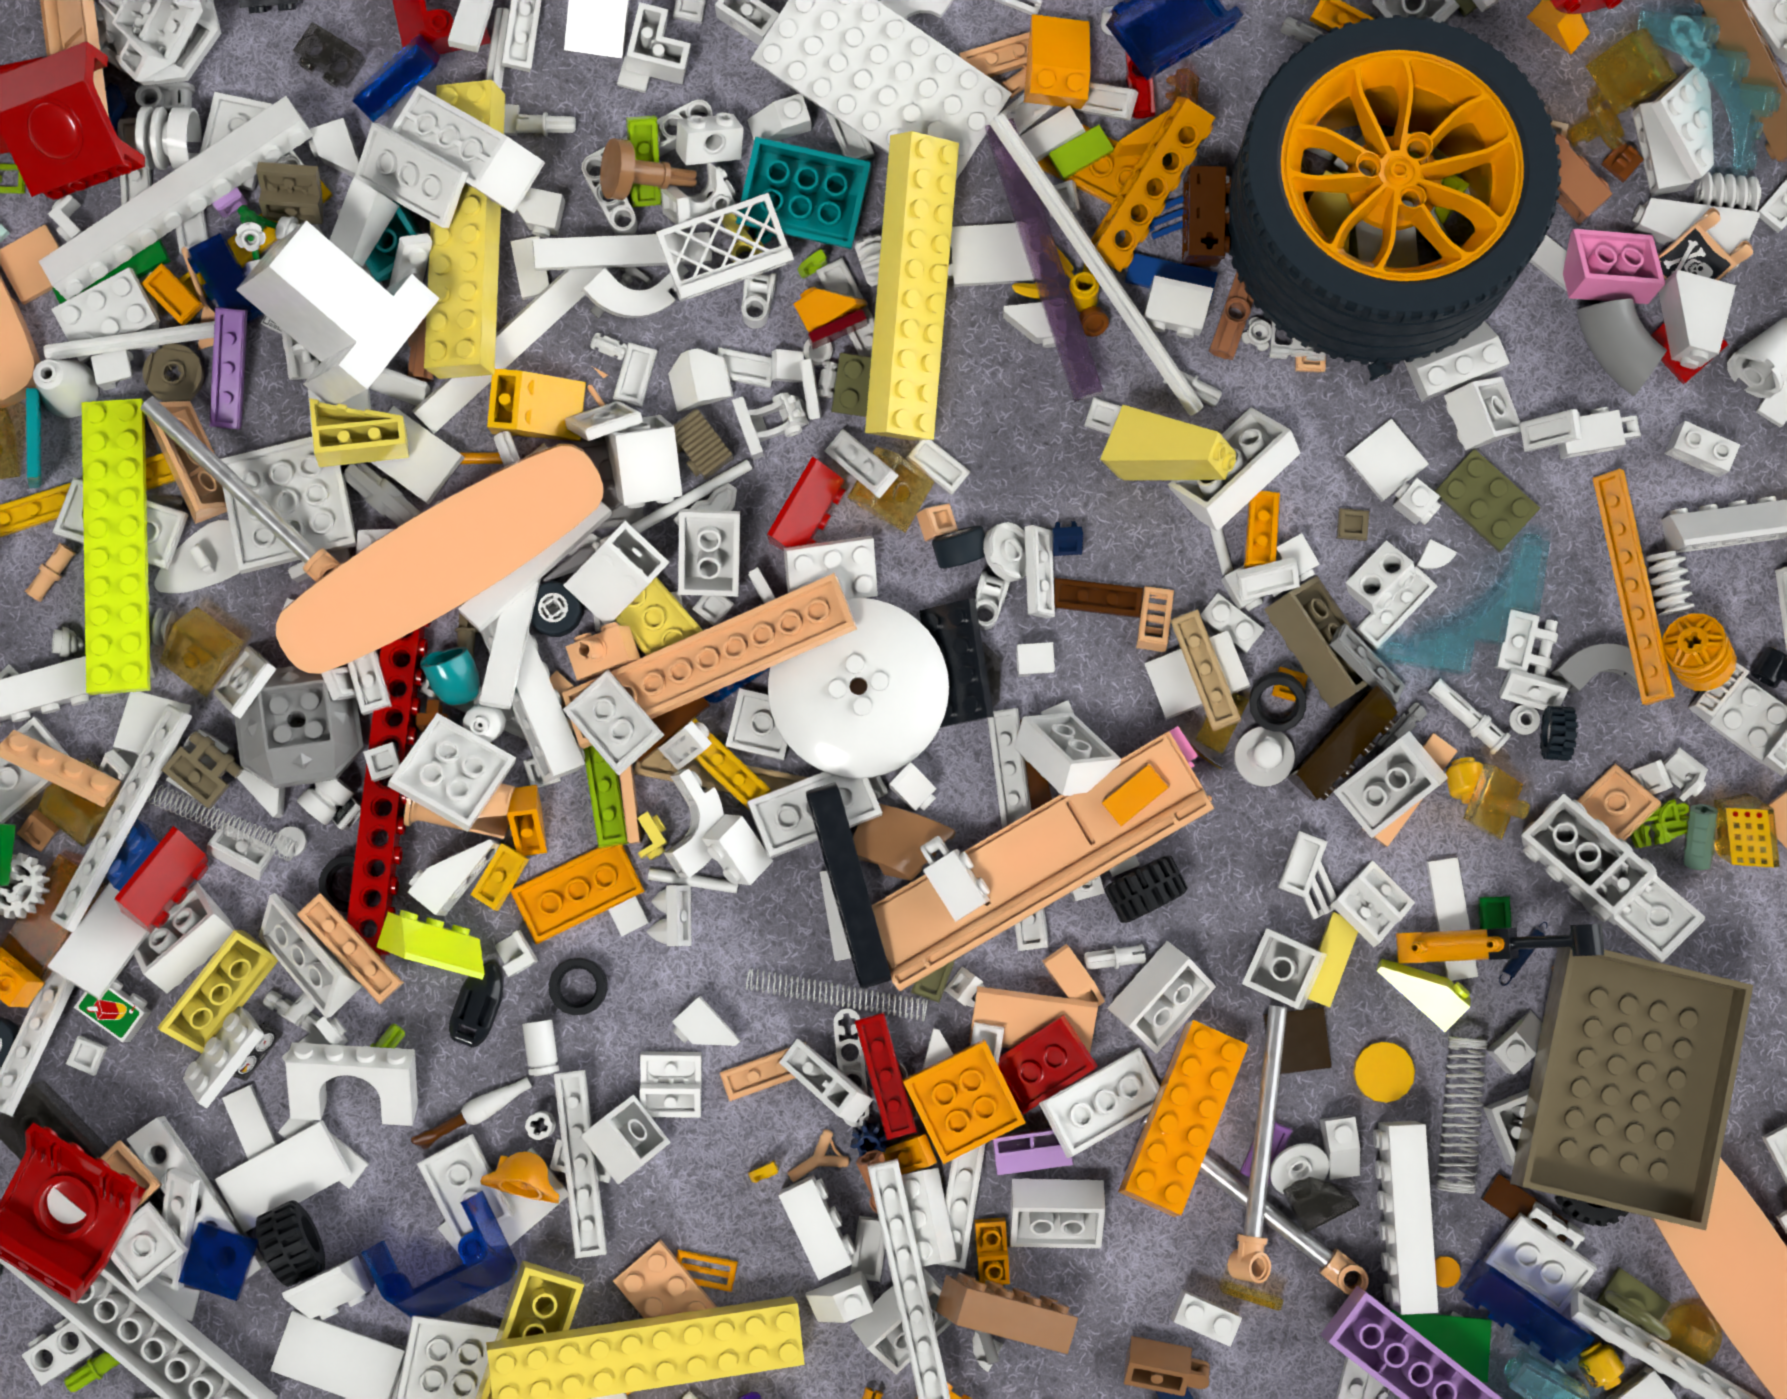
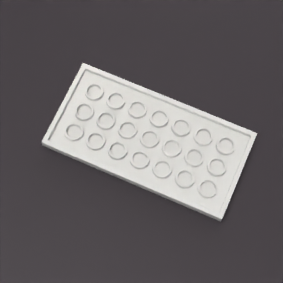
[750,0,1012,180]

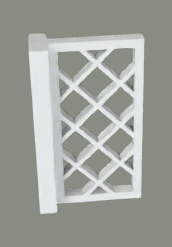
[656,193,794,302]

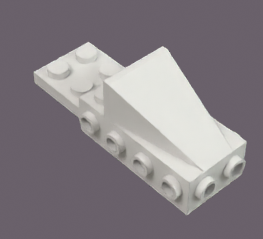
[1521,794,1705,963]

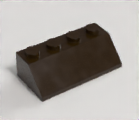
[1287,685,1398,802]

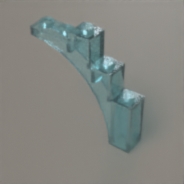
[1635,10,1781,176]

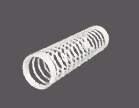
[1436,1036,1488,1194]

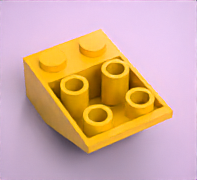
[487,369,586,441]

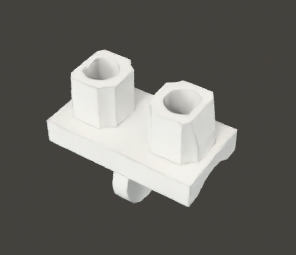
[281,329,319,380]

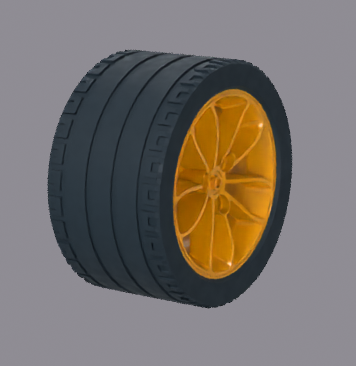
[1225,15,1561,365]

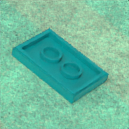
[26,388,42,488]

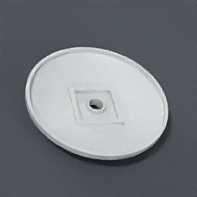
[768,598,949,778]

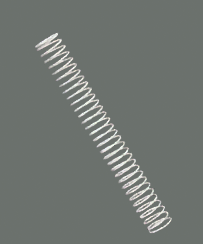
[146,783,298,861]
[746,968,928,1022]

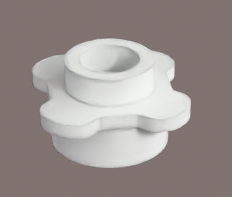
[1242,317,1276,351]

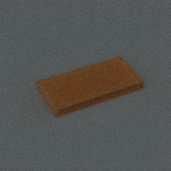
[1,854,106,982]

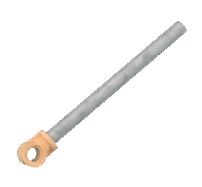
[140,396,340,582]
[1228,1005,1287,1283]
[1140,1112,1369,1295]

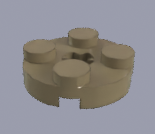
[143,343,205,402]

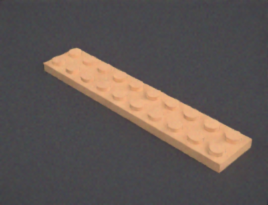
[562,573,857,749]

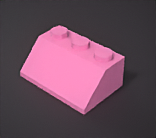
[1563,229,1665,304]

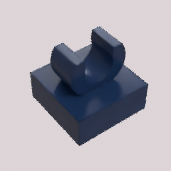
[1052,521,1083,556]

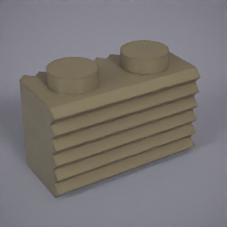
[673,408,734,480]

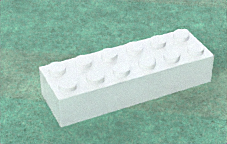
[1373,1121,1438,1315]

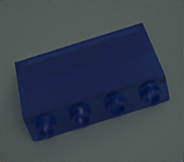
[1106,0,1243,80]

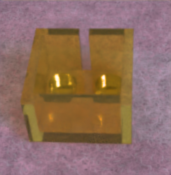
[1585,28,1677,115]

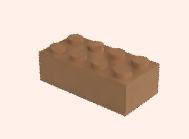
[935,1273,1078,1354]

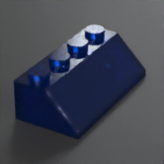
[1458,1259,1595,1364]

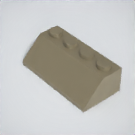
[1264,576,1368,709]

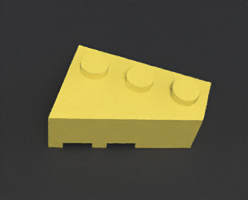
[309,398,409,467]

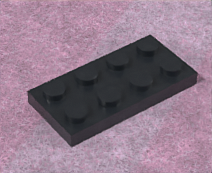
[919,599,994,728]

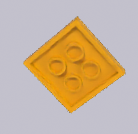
[902,1039,1026,1164]

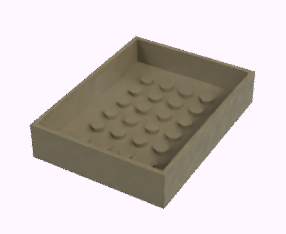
[1510,947,1753,1231]

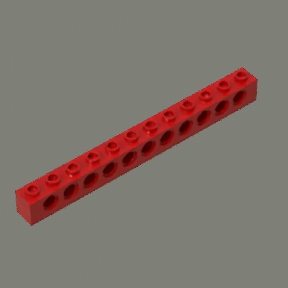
[347,622,431,962]

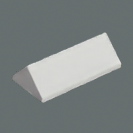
[258,893,362,1018]

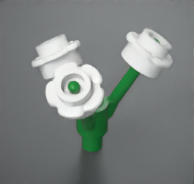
[235,205,300,276]

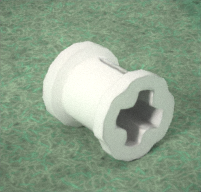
[525,1111,556,1140]

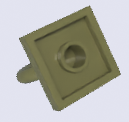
[1595,1267,1672,1340]

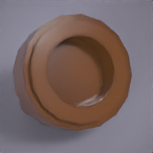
[1077,306,1109,337]

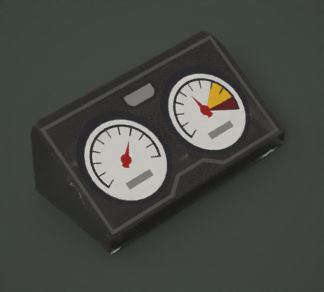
[233,1020,283,1081]

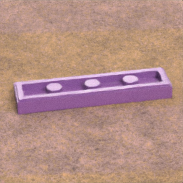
[210,307,248,430]

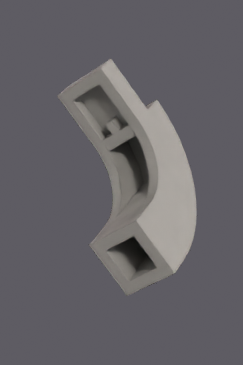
[1551,644,1640,694]

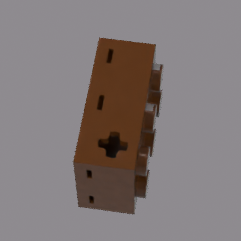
[1182,166,1231,267]

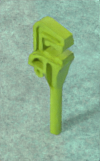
[1630,799,1754,848]

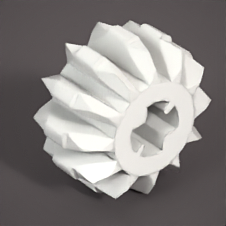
[855,234,882,286]

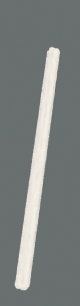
[990,113,1203,416]

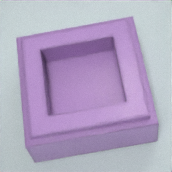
[212,187,248,218]

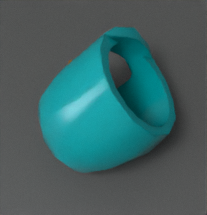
[420,647,480,705]

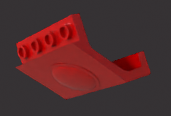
[0,41,145,200]
[0,1122,146,1304]

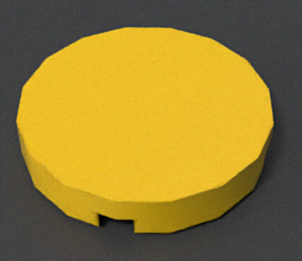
[1353,1041,1415,1103]

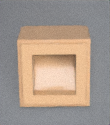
[916,503,958,542]

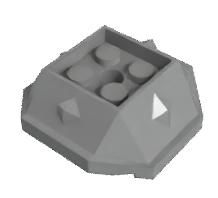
[234,666,364,788]

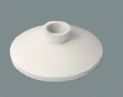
[1270,1143,1329,1196]

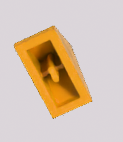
[1527,0,1590,55]

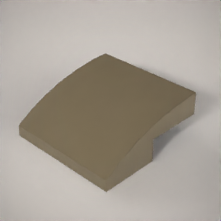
[256,162,323,224]

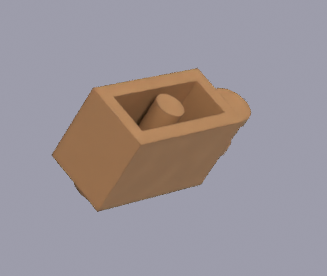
[1124,1336,1210,1396]

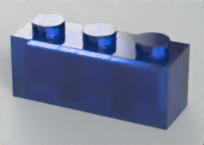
[352,34,440,123]
[187,233,265,324]

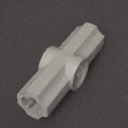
[343,463,421,527]

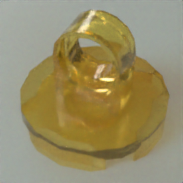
[1567,92,1626,150]
[1661,1303,1722,1365]

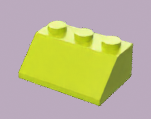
[377,910,485,980]

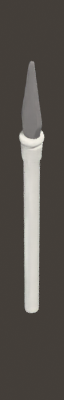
[543,459,752,582]

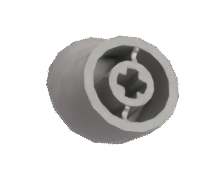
[1576,299,1667,396]

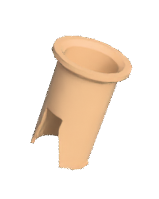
[404,783,515,839]

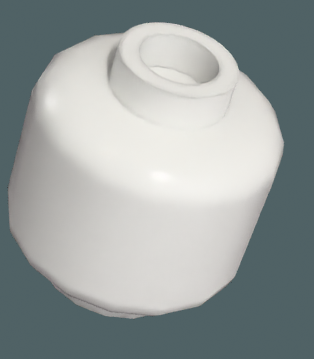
[463,704,506,742]

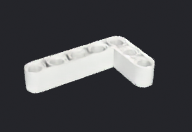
[581,99,713,236]

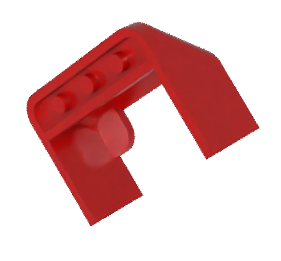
[392,0,491,59]

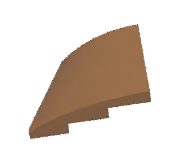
[853,804,956,880]

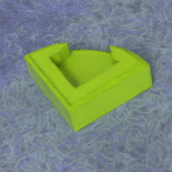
[797,249,827,279]

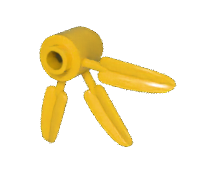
[1012,235,1099,312]

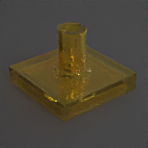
[1463,763,1530,840]

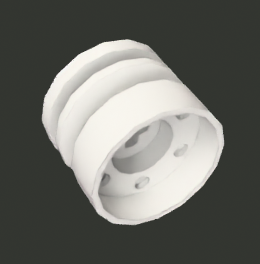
[135,106,202,170]

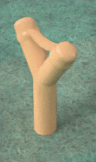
[787,1129,850,1183]

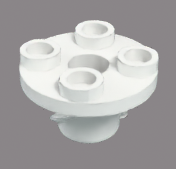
[1234,727,1295,787]

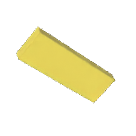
[1308,912,1358,1007]

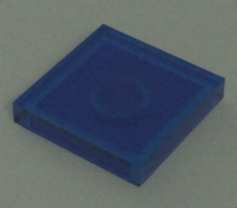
[178,1221,258,1301]

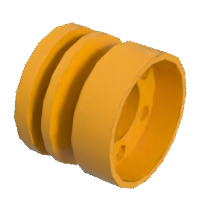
[1662,613,1737,691]

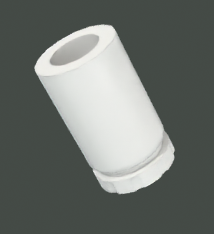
[522,1020,559,1076]

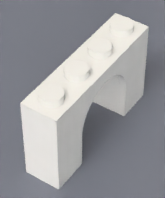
[285,1042,418,1126]

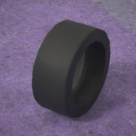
[1249,672,1307,732]
[319,855,378,912]
[548,958,608,1016]

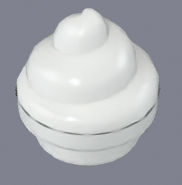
[52,627,84,657]

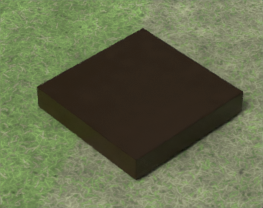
[1263,1007,1332,1074]

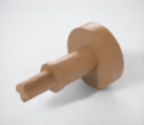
[600,138,697,200]

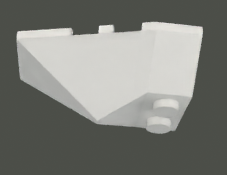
[94,0,203,82]

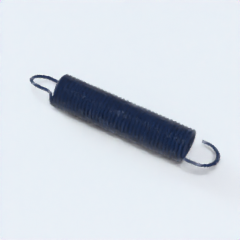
[1499,922,1548,986]

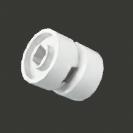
[297,778,355,825]

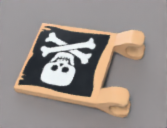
[1658,207,1753,281]

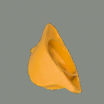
[480,1151,559,1204]

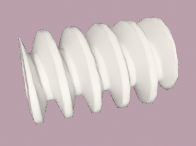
[1694,172,1761,212]
[1646,551,1695,616]

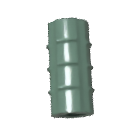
[1683,804,1718,870]

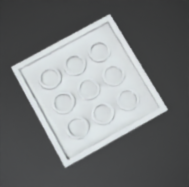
[221,436,357,574]

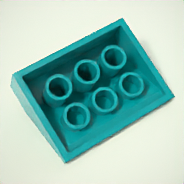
[736,137,872,249]

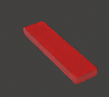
[855,1013,917,1140]

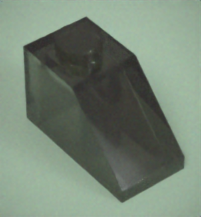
[1283,1177,1360,1233]

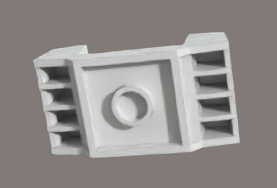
[1688,663,1787,777]

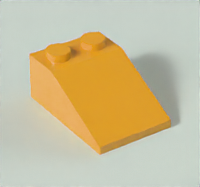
[1023,14,1090,109]

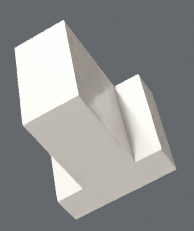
[236,221,440,405]

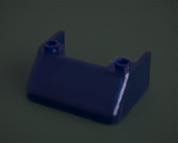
[361,1190,518,1319]

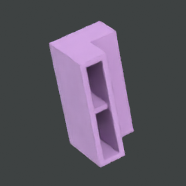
[992,1128,1073,1175]

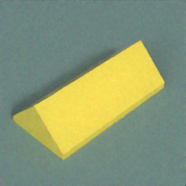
[157,930,278,1054]

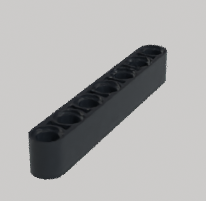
[806,782,891,990]

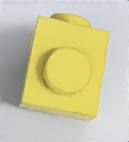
[637,811,668,861]

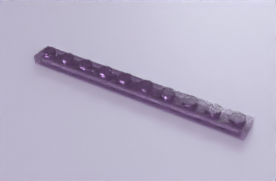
[985,118,1103,402]

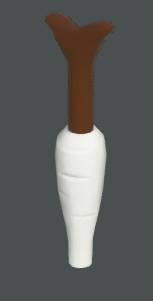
[411,1077,532,1149]

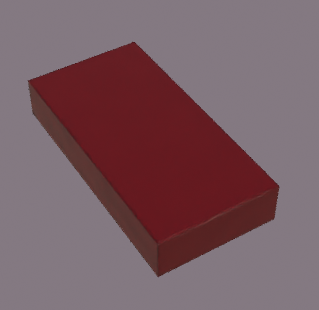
[808,309,867,350]

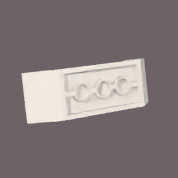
[384,85,545,213]

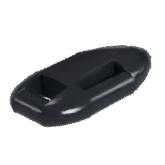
[449,961,503,1048]

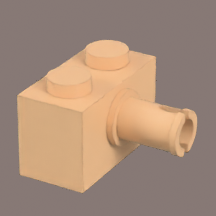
[565,622,640,680]

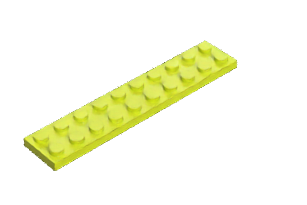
[81,398,151,695]

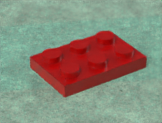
[998,1015,1098,1114]

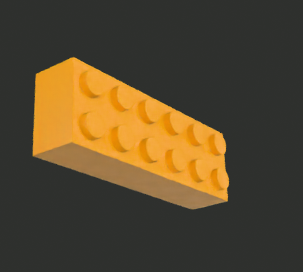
[1118,1020,1249,1217]

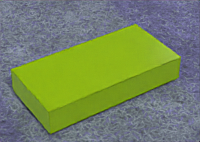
[1048,125,1114,181]

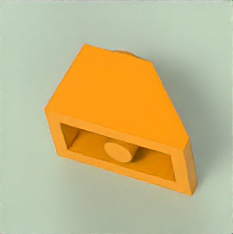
[793,287,868,332]
[507,785,547,856]

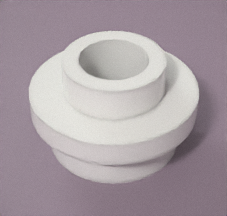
[1509,705,1540,735]

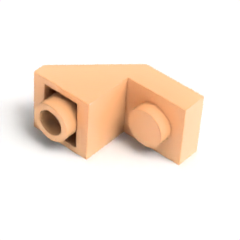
[1042,944,1105,1006]

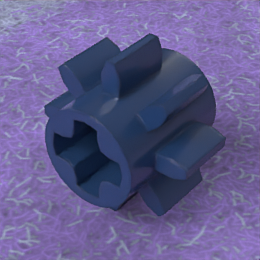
[850,1120,887,1157]

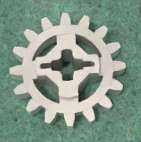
[0,853,50,919]

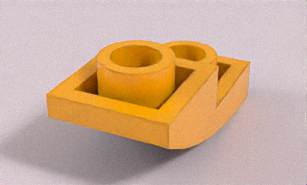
[975,1217,1010,1285]

